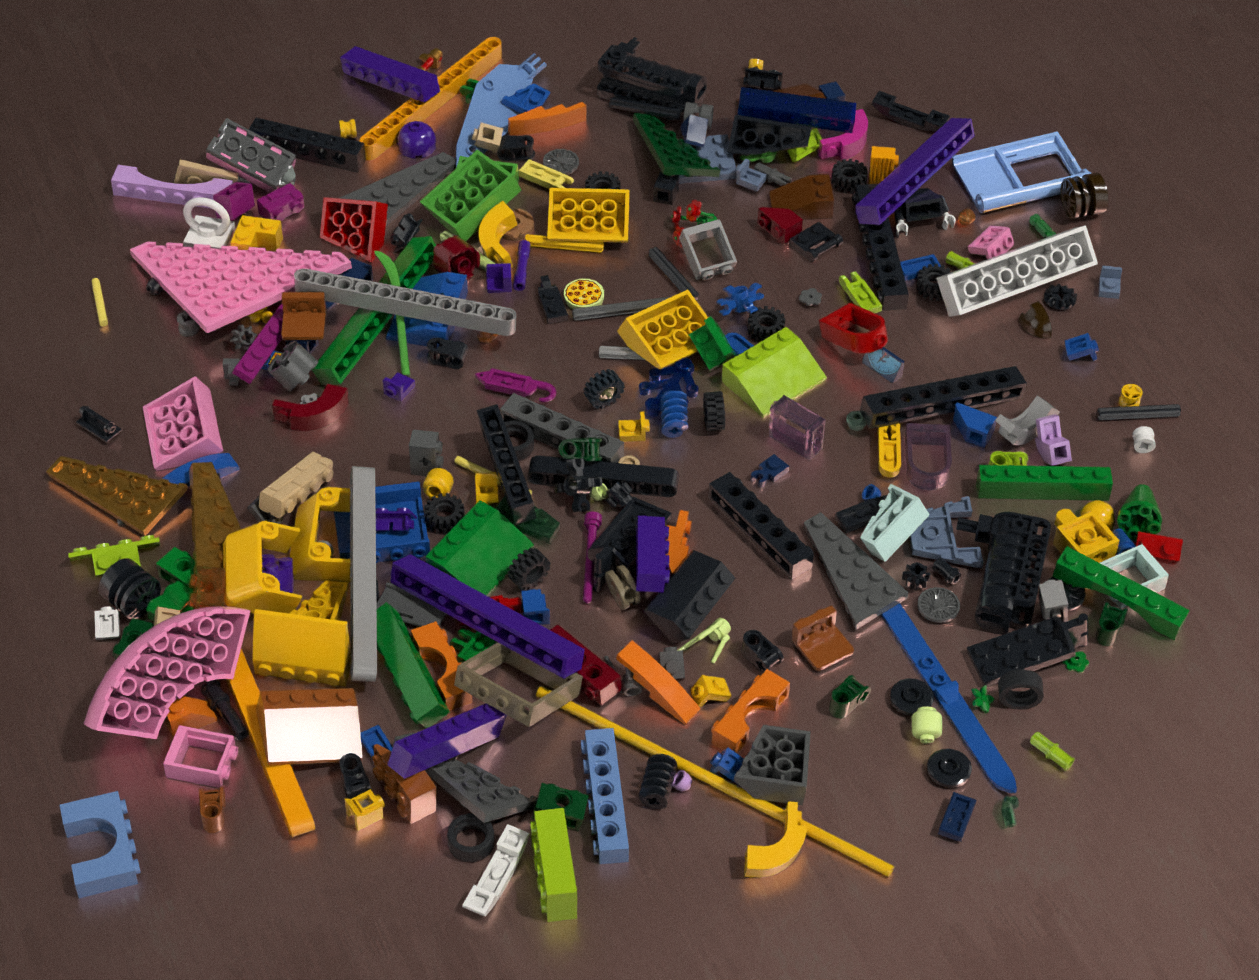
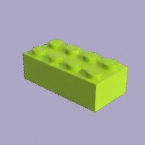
[530,808,577,922]

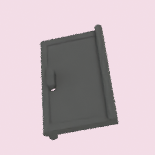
[376,582,446,627]

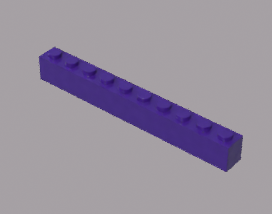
[855,118,975,225]
[390,554,585,679]

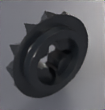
[1044,283,1077,310]

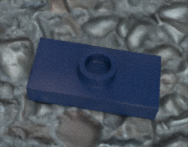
[938,792,976,842]

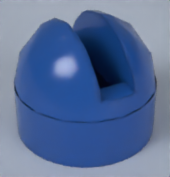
[862,484,881,501]

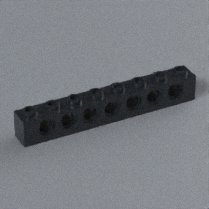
[852,183,909,311]
[860,366,1027,429]

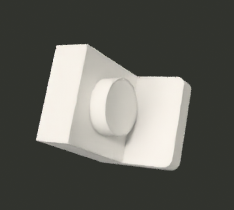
[95,607,120,640]

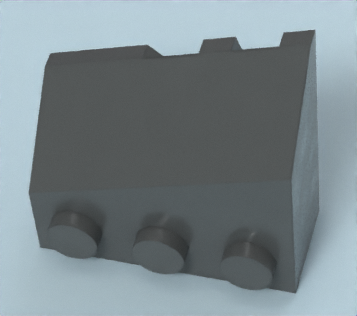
[734,725,811,805]

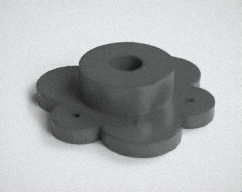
[799,288,822,306]

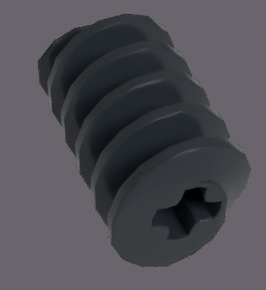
[639,754,677,809]

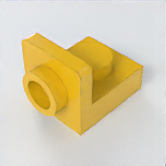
[618,412,650,442]

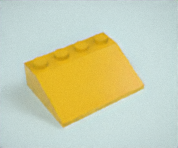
[547,188,629,243]
[617,289,708,370]
[252,609,351,687]

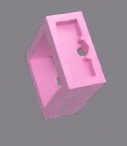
[163,725,238,788]

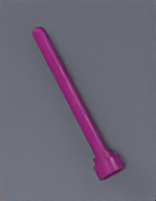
[583,511,602,604]

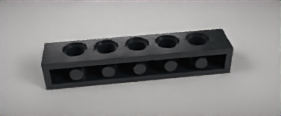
[248,117,366,173]
[477,404,536,525]
[708,472,814,580]

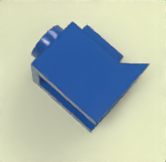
[521,589,550,625]

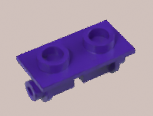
[375,508,417,531]

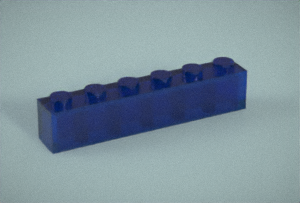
[737,87,857,133]

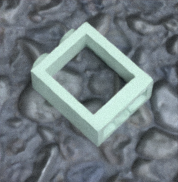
[1100,544,1169,609]

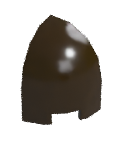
[1018,301,1052,338]

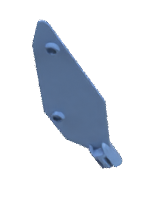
[456,53,547,168]

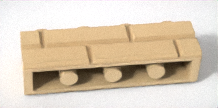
[259,452,334,518]

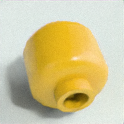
[422,468,454,499]

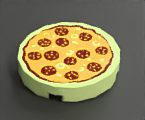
[564,279,604,310]

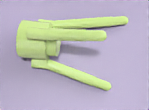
[677,618,731,664]

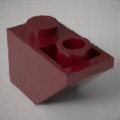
[757,207,803,244]

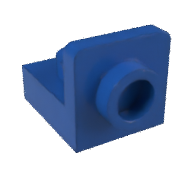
[1065,333,1099,361]
[709,747,744,785]

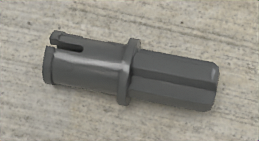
[754,163,792,186]

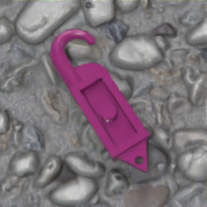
[475,368,557,403]

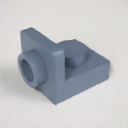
[1098,266,1122,299]

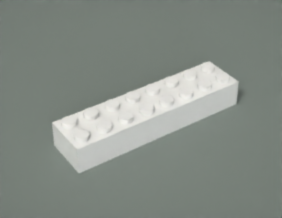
[936,225,1098,317]

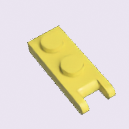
[519,159,574,189]

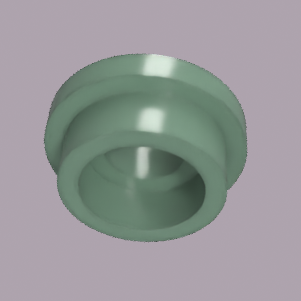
[846,411,867,431]

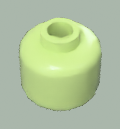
[912,707,942,743]

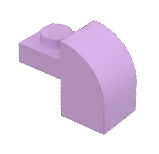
[1035,414,1072,466]

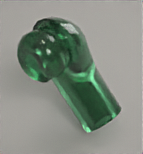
[1001,796,1019,828]

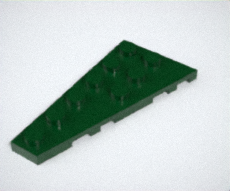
[633,113,721,177]

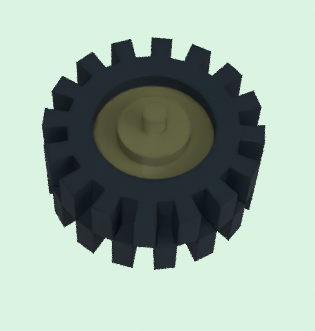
[583,369,625,409]

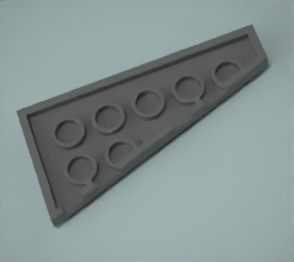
[340,152,456,227]
[803,512,908,630]
[393,732,536,823]

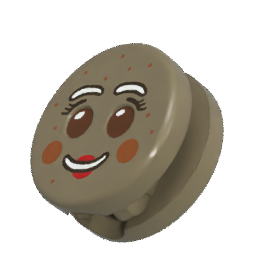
[605,565,641,610]

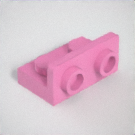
[968,226,1014,259]

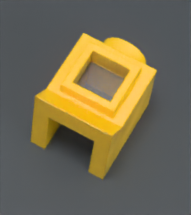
[344,789,385,831]

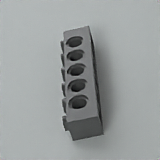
[500,393,624,463]

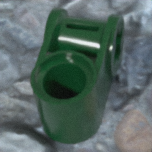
[559,437,602,461]
[1095,602,1128,646]
[829,675,871,719]

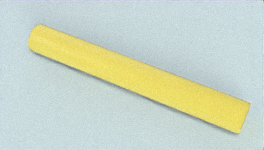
[91,278,108,326]

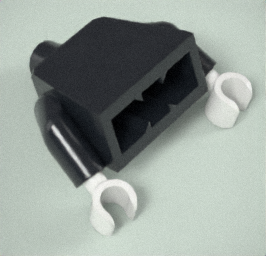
[894,188,956,237]

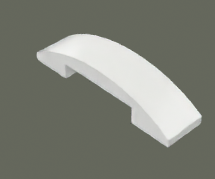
[463,824,530,916]

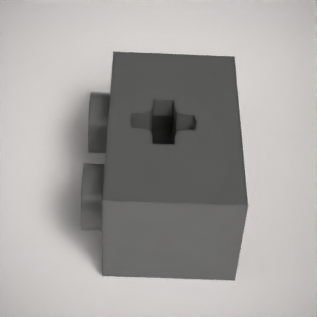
[409,430,444,476]

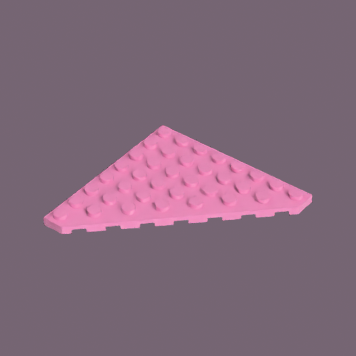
[130,242,352,333]

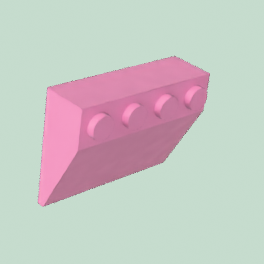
[143,376,223,471]

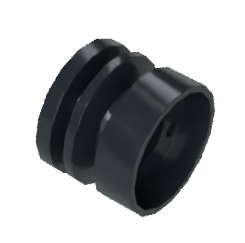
[98,558,161,619]

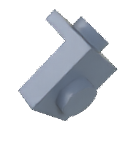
[735,159,767,192]

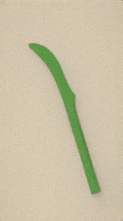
[375,251,410,377]

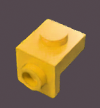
[475,472,498,505]
[690,675,731,707]

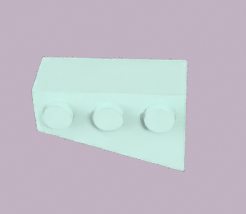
[860,484,930,562]

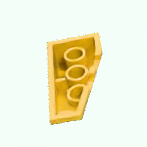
[290,580,349,621]

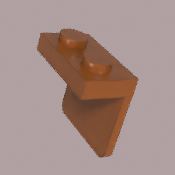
[281,292,326,340]
[792,605,854,671]

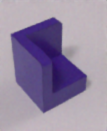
[486,263,512,293]

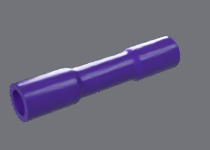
[513,240,531,291]

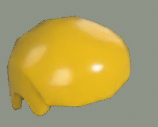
[1080,500,1115,530]

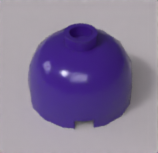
[397,121,436,159]

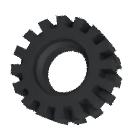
[831,159,868,194]
[585,171,621,189]
[916,264,953,301]
[747,306,785,342]
[703,391,725,431]
[424,493,465,535]
[507,548,551,591]

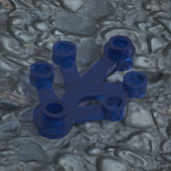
[639,358,699,417]

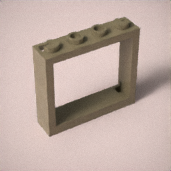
[454,643,583,727]

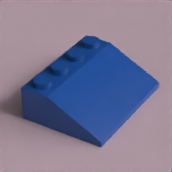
[386,272,468,348]

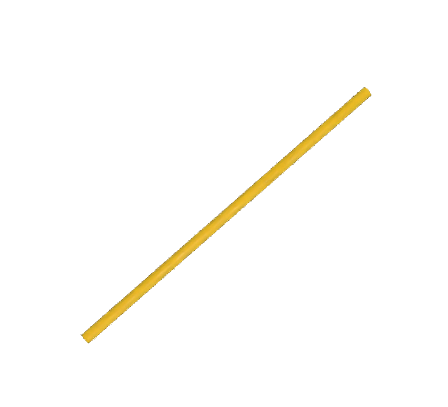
[536,686,894,877]

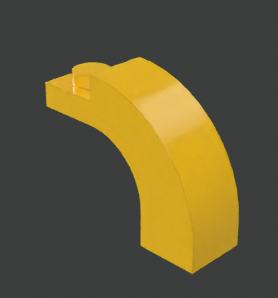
[479,201,518,268]
[744,801,807,878]

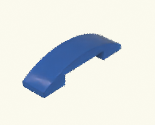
[162,453,240,487]

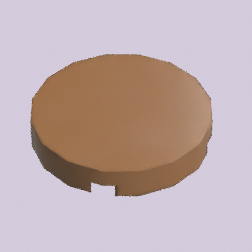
[502,209,534,241]

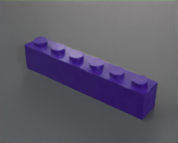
[340,46,440,103]
[387,703,507,779]

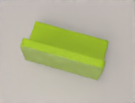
[787,127,822,162]

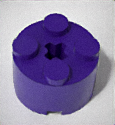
[262,554,294,593]

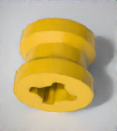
[339,119,357,138]
[1119,384,1143,407]

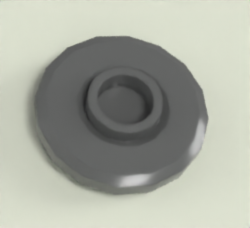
[543,149,579,175]
[917,587,960,623]

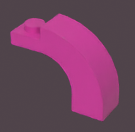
[818,109,868,160]

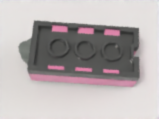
[206,118,296,193]

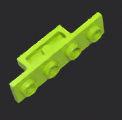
[68,535,160,577]

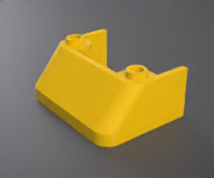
[290,487,350,583]
[223,521,302,614]

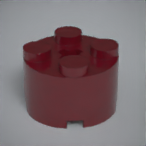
[433,236,480,281]

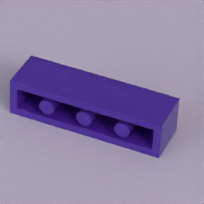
[636,516,670,593]

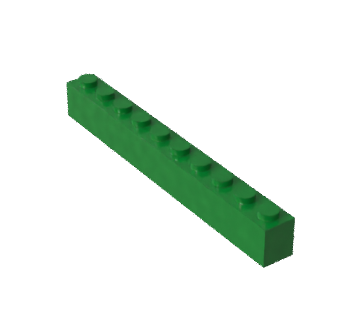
[312,236,436,385]

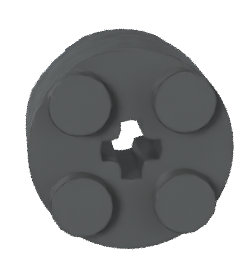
[268,341,318,392]

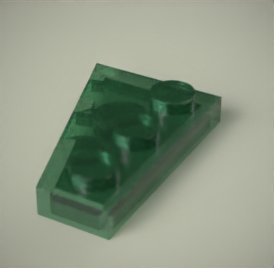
[495,496,560,544]

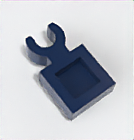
[750,454,789,488]

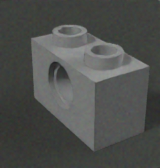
[1039,580,1068,622]

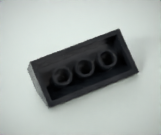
[644,550,735,644]

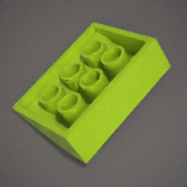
[722,327,827,418]

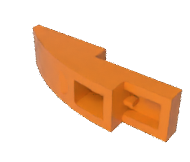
[665,510,692,578]

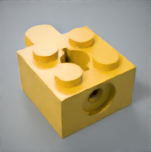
[1053,509,1120,563]

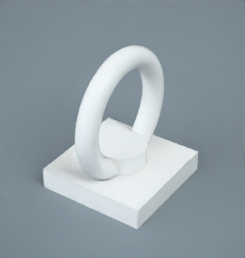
[183,197,235,249]

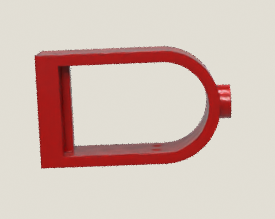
[819,303,888,353]

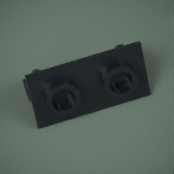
[743,67,783,91]
[390,213,423,252]
[76,406,122,443]

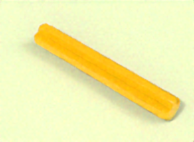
[525,234,604,253]

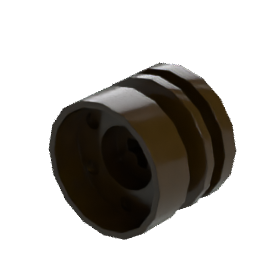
[1060,172,1108,219]

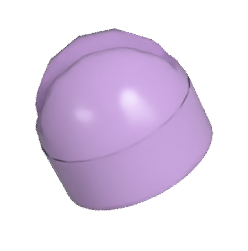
[671,770,692,791]

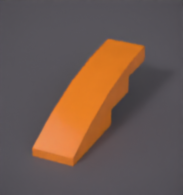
[508,102,586,135]
[616,640,701,725]

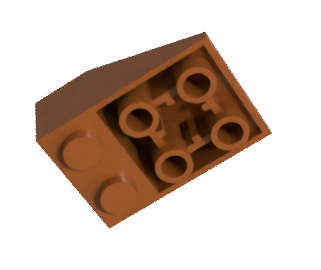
[372,744,436,824]

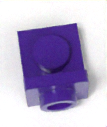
[383,372,415,402]

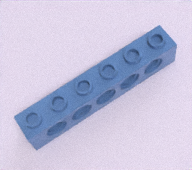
[581,728,629,864]

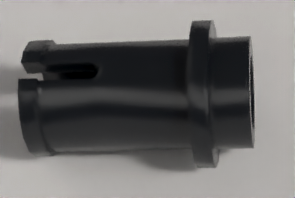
[932,558,961,584]

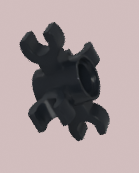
[554,458,603,512]

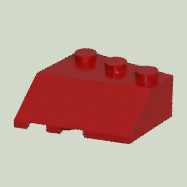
[320,197,388,262]

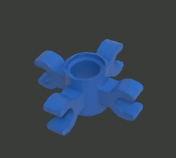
[716,283,764,316]

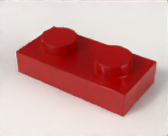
[1135,531,1183,562]

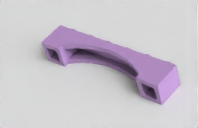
[111,165,233,209]

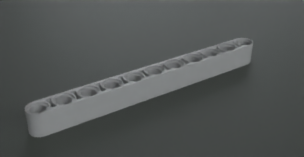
[294,268,516,336]
[350,466,377,682]

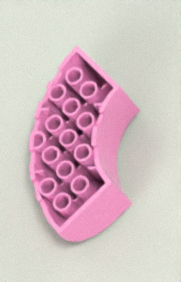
[84,606,250,739]

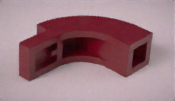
[272,384,349,431]

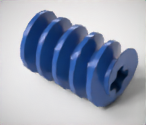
[660,390,688,438]

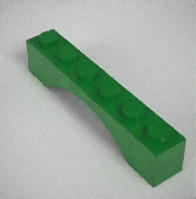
[1052,546,1190,640]

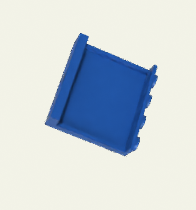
[334,481,430,563]

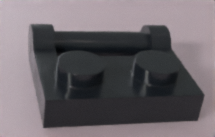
[789,222,843,262]

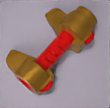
[416,48,443,72]

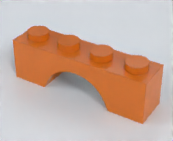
[411,621,473,711]
[711,669,790,754]

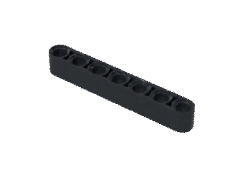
[527,455,679,497]

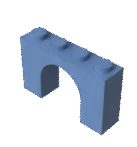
[60,791,141,898]

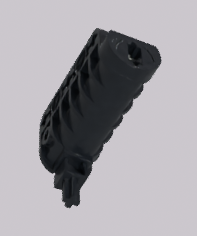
[597,37,707,121]
[956,512,1051,634]

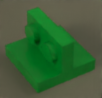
[689,316,736,371]

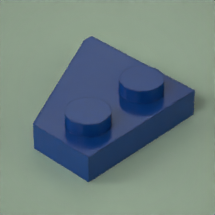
[501,83,551,113]

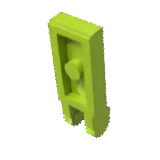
[839,272,882,313]

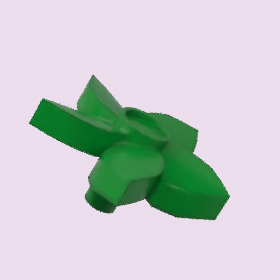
[971,685,995,713]

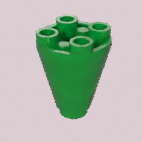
[1117,484,1162,541]

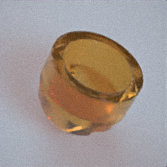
[958,208,976,225]

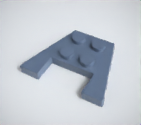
[909,496,983,568]

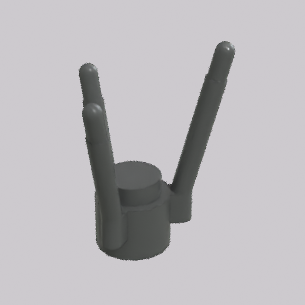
[604,647,644,696]

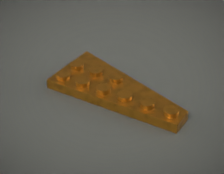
[46,456,188,536]
[189,462,241,575]

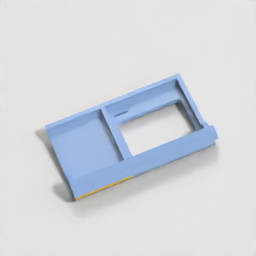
[952,131,1091,213]

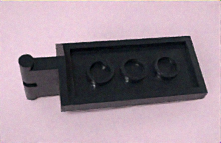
[587,497,672,592]
[967,613,1088,687]

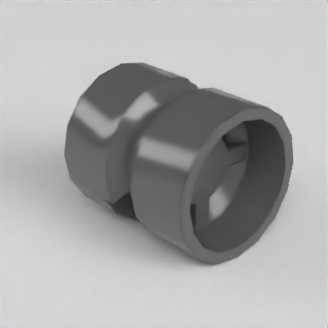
[683,102,714,130]

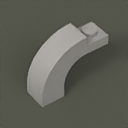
[995,396,1060,445]

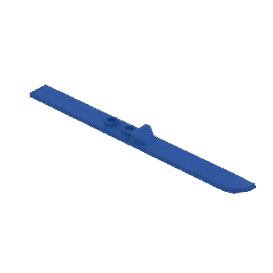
[881,603,1017,793]

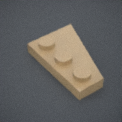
[173,159,239,184]

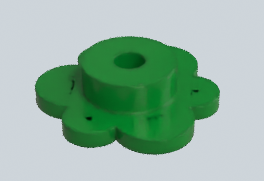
[1062,651,1089,673]

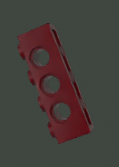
[550,624,622,705]

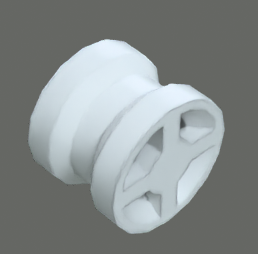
[1132,426,1156,453]

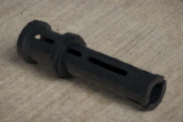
[200,679,249,741]

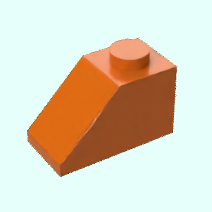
[164,696,218,739]

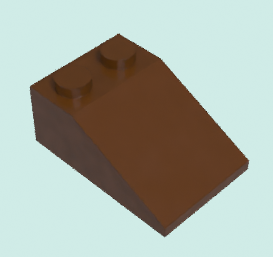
[769,174,834,220]

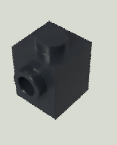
[653,172,679,205]

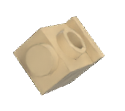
[472,123,503,154]

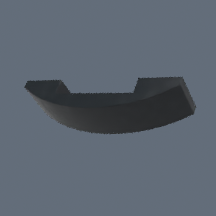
[871,91,950,131]

